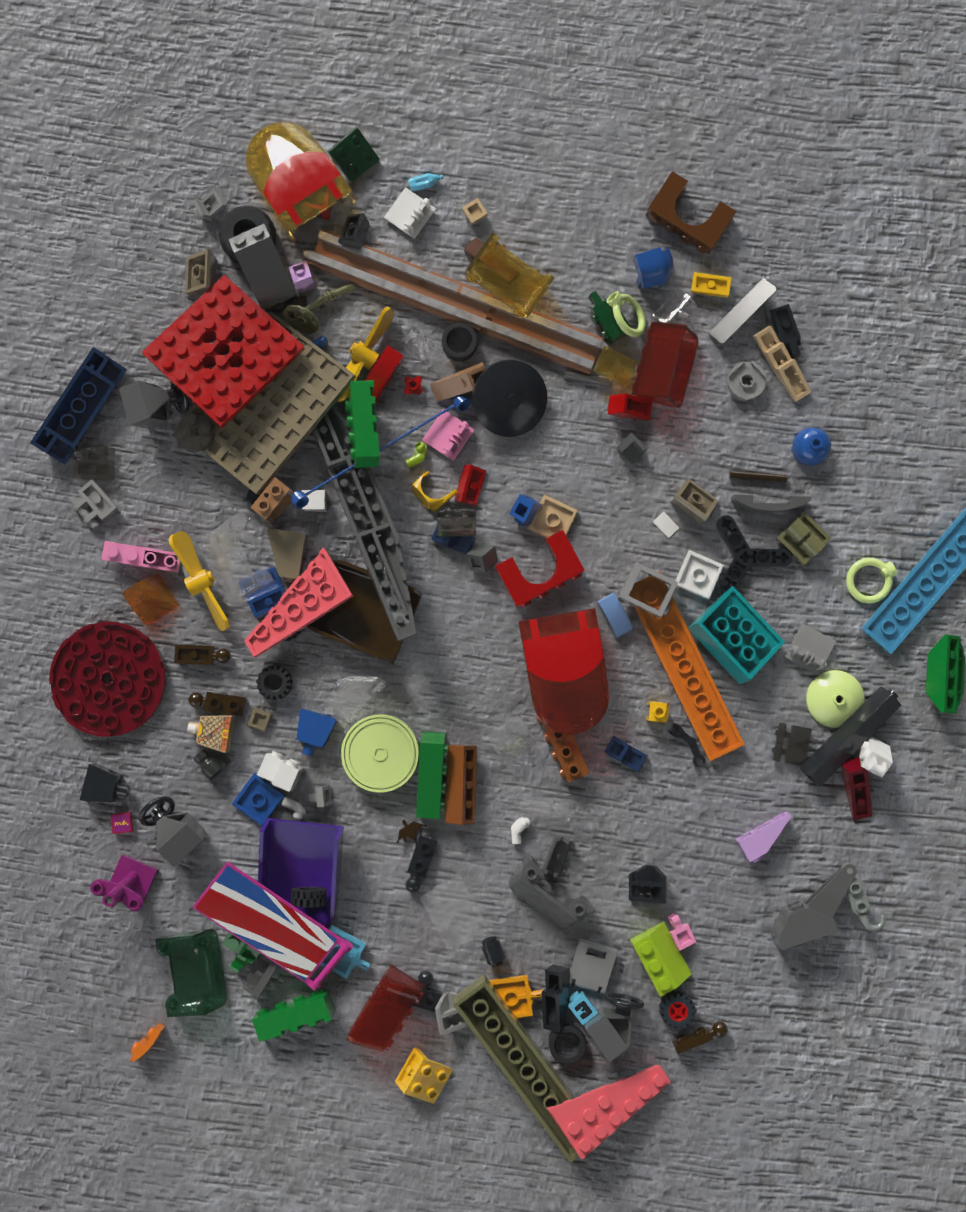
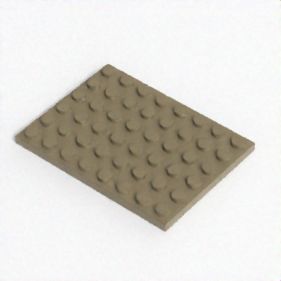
[174,311,356,496]

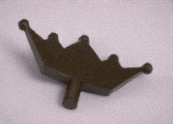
[396,820,427,844]

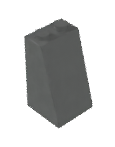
[228,224,297,310]

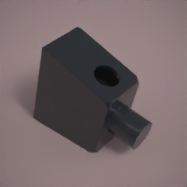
[80,763,130,803]

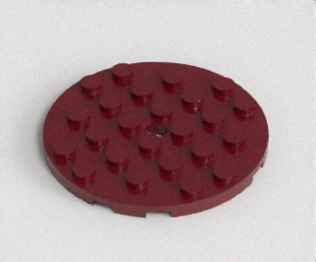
[49,621,166,737]

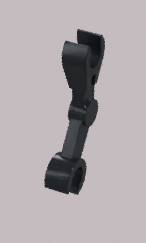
[668,723,706,767]

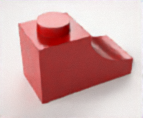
[607,393,652,421]

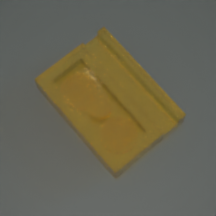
[592,346,638,387]

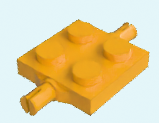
[489,975,543,1018]

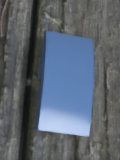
[597,593,633,637]

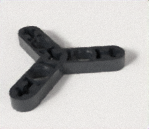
[716,515,792,597]

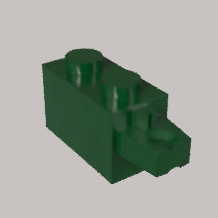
[588,291,632,345]

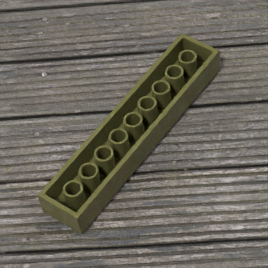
[453,974,578,1163]

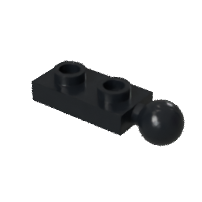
[405,835,438,893]

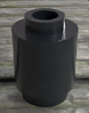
[481,936,506,967]

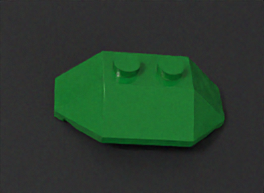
[926,635,965,714]

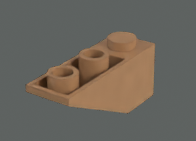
[430,362,486,401]

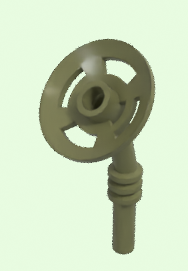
[283,282,356,334]

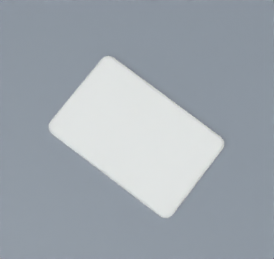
[653,512,679,538]

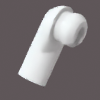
[281,797,306,820]
[511,817,531,844]

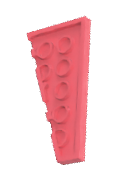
[244,547,354,658]
[546,1065,671,1160]

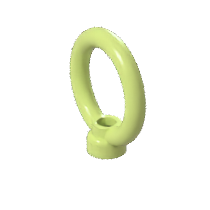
[606,291,646,337]
[846,558,898,604]

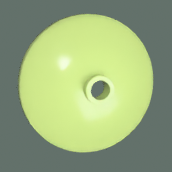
[806,670,865,728]

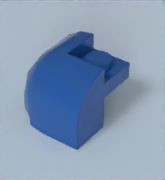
[633,247,674,289]

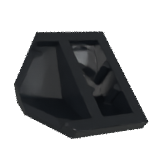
[629,865,667,904]

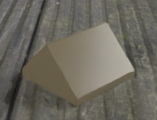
[185,249,216,295]
[670,478,719,524]

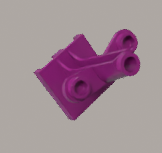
[90,854,158,912]

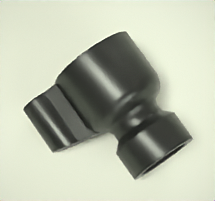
[193,749,232,780]

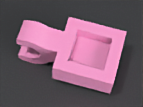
[667,913,696,951]

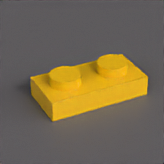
[690,272,732,298]

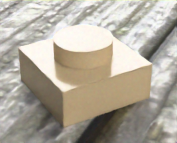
[462,198,488,225]

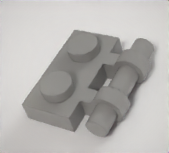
[69,479,119,529]

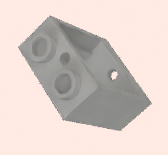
[618,562,679,618]

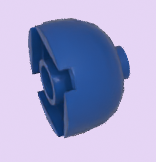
[791,428,831,466]

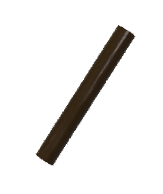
[729,470,787,482]

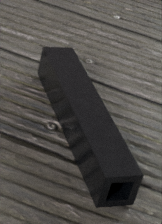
[800,687,902,787]

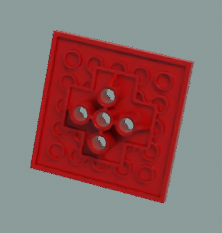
[141,275,305,429]

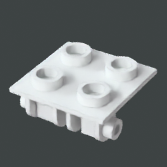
[384,187,436,239]

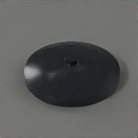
[472,359,547,437]

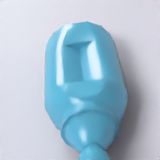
[408,173,444,192]

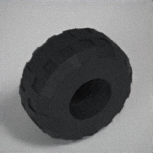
[218,205,277,263]

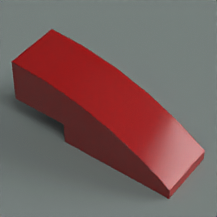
[365,345,404,403]

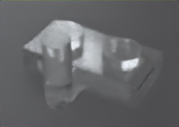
[652,288,694,331]

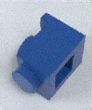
[509,494,543,525]

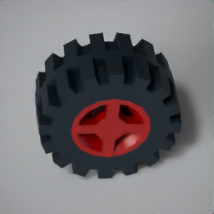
[659,991,696,1030]

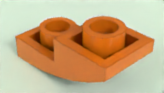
[130,1023,165,1062]

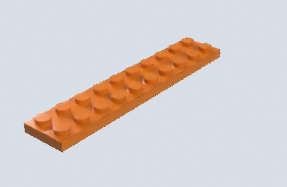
[629,571,745,761]

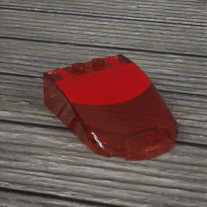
[518,608,610,735]

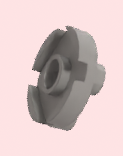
[727,362,766,401]

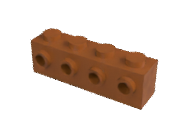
[536,702,590,783]
[445,744,477,825]

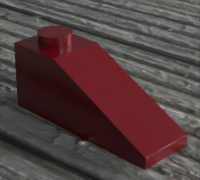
[841,757,872,821]

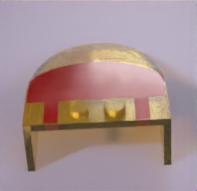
[246,122,356,242]

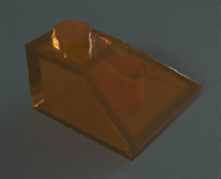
[122,573,180,626]

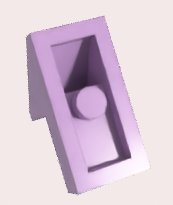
[289,261,316,294]

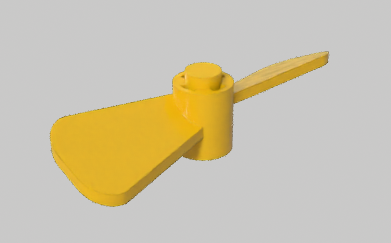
[337,307,394,402]
[169,531,229,631]

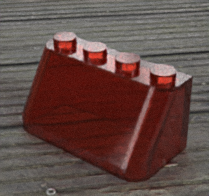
[632,322,699,408]
[345,964,424,1052]

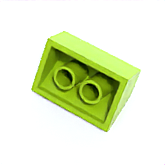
[630,921,692,997]

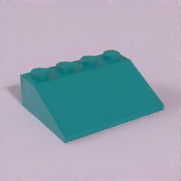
[688,586,785,684]

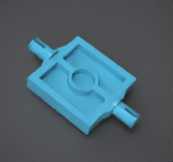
[320,925,370,979]

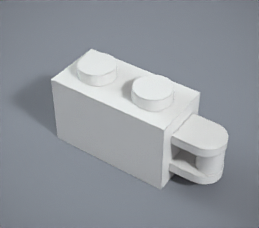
[859,736,893,778]

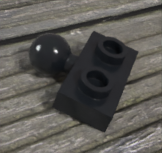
[399,971,442,1012]

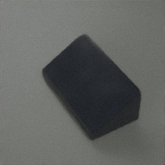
[338,213,370,249]

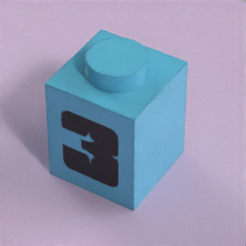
[568,990,598,1025]

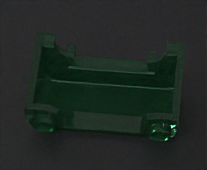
[155,929,227,1017]

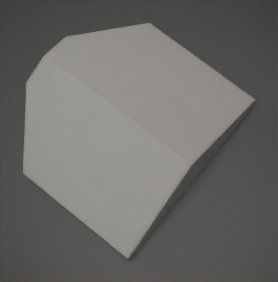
[435,992,468,1035]

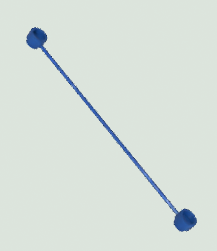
[291,394,470,509]

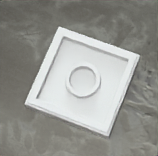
[675,550,724,600]

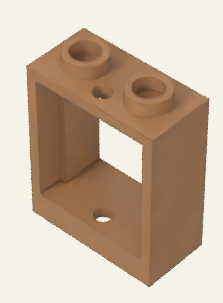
[250,477,294,525]

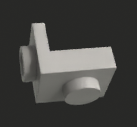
[192,189,227,219]

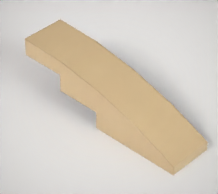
[753,326,811,402]

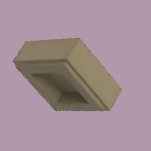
[248,708,273,732]

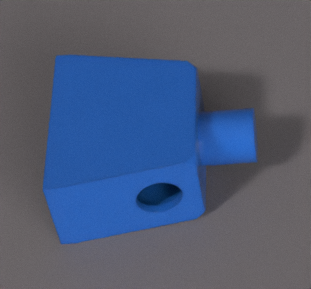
[297,708,338,756]

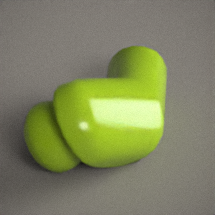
[405,441,427,468]

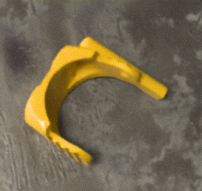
[411,471,458,512]

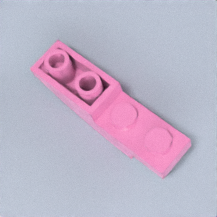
[101,541,181,573]

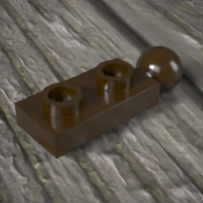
[174,644,231,665]
[188,692,246,716]
[672,1021,728,1054]

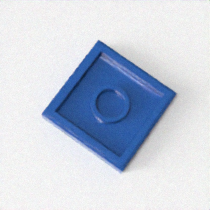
[232,772,286,826]

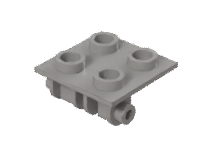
[784,623,836,675]

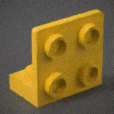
[395,1047,453,1104]

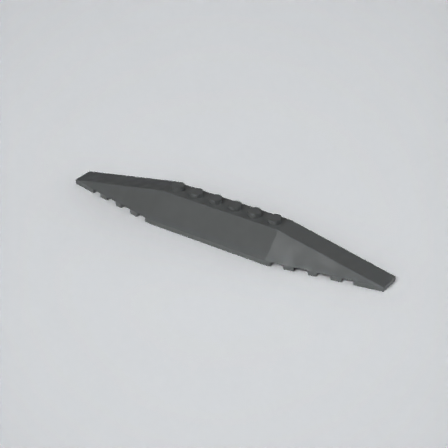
[312,404,417,641]

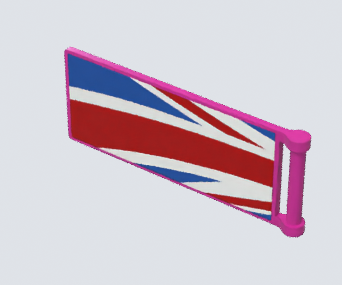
[193,862,353,992]

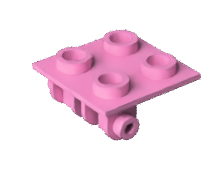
[422,409,474,461]

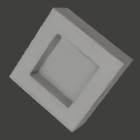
[308,785,332,807]

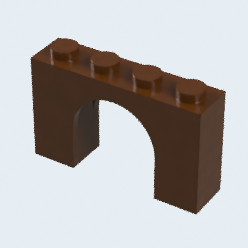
[646,171,736,255]

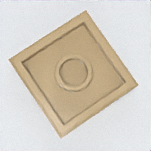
[528,495,578,538]

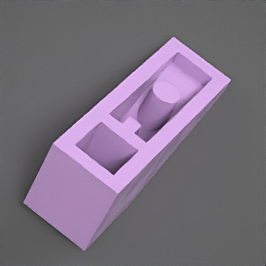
[735,811,791,863]

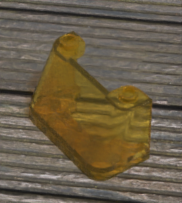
[465,232,555,318]

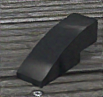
[542,965,570,1033]

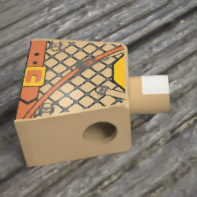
[187,715,235,753]

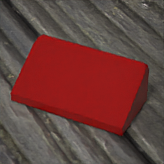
[454,465,486,507]

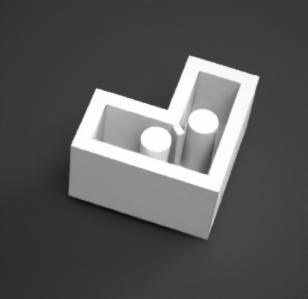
[257,751,304,792]

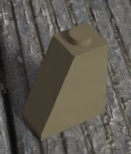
[267,528,308,583]

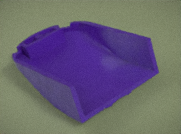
[258,818,344,929]

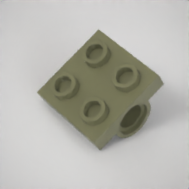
[776,511,831,565]

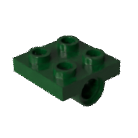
[327,127,380,183]

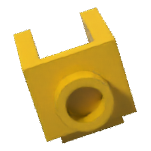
[646,701,669,723]

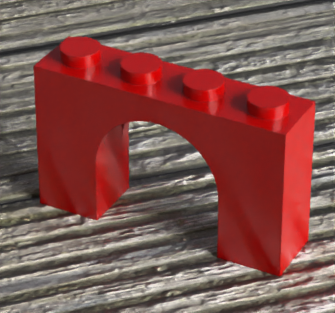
[494,530,585,608]

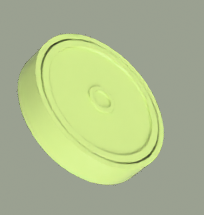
[341,714,419,792]

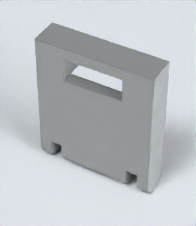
[570,938,617,995]

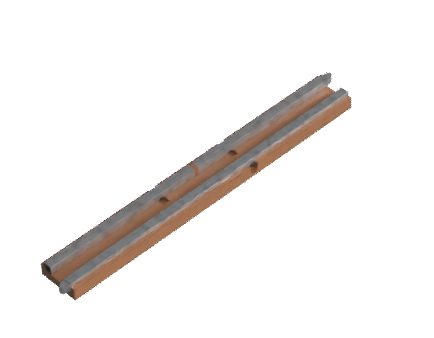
[304,228,608,375]

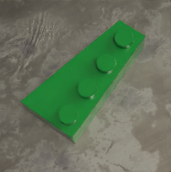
[345,380,380,468]
[416,732,448,819]
[252,988,336,1042]

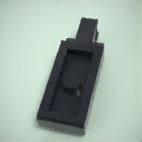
[770,304,801,359]

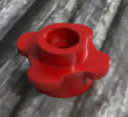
[404,376,423,395]

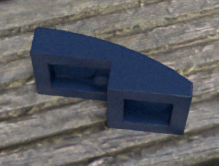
[431,522,476,555]
[604,736,648,773]

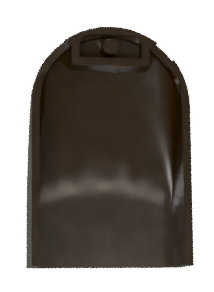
[306,560,423,665]

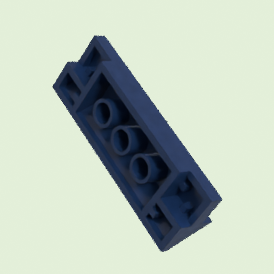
[30,347,127,465]

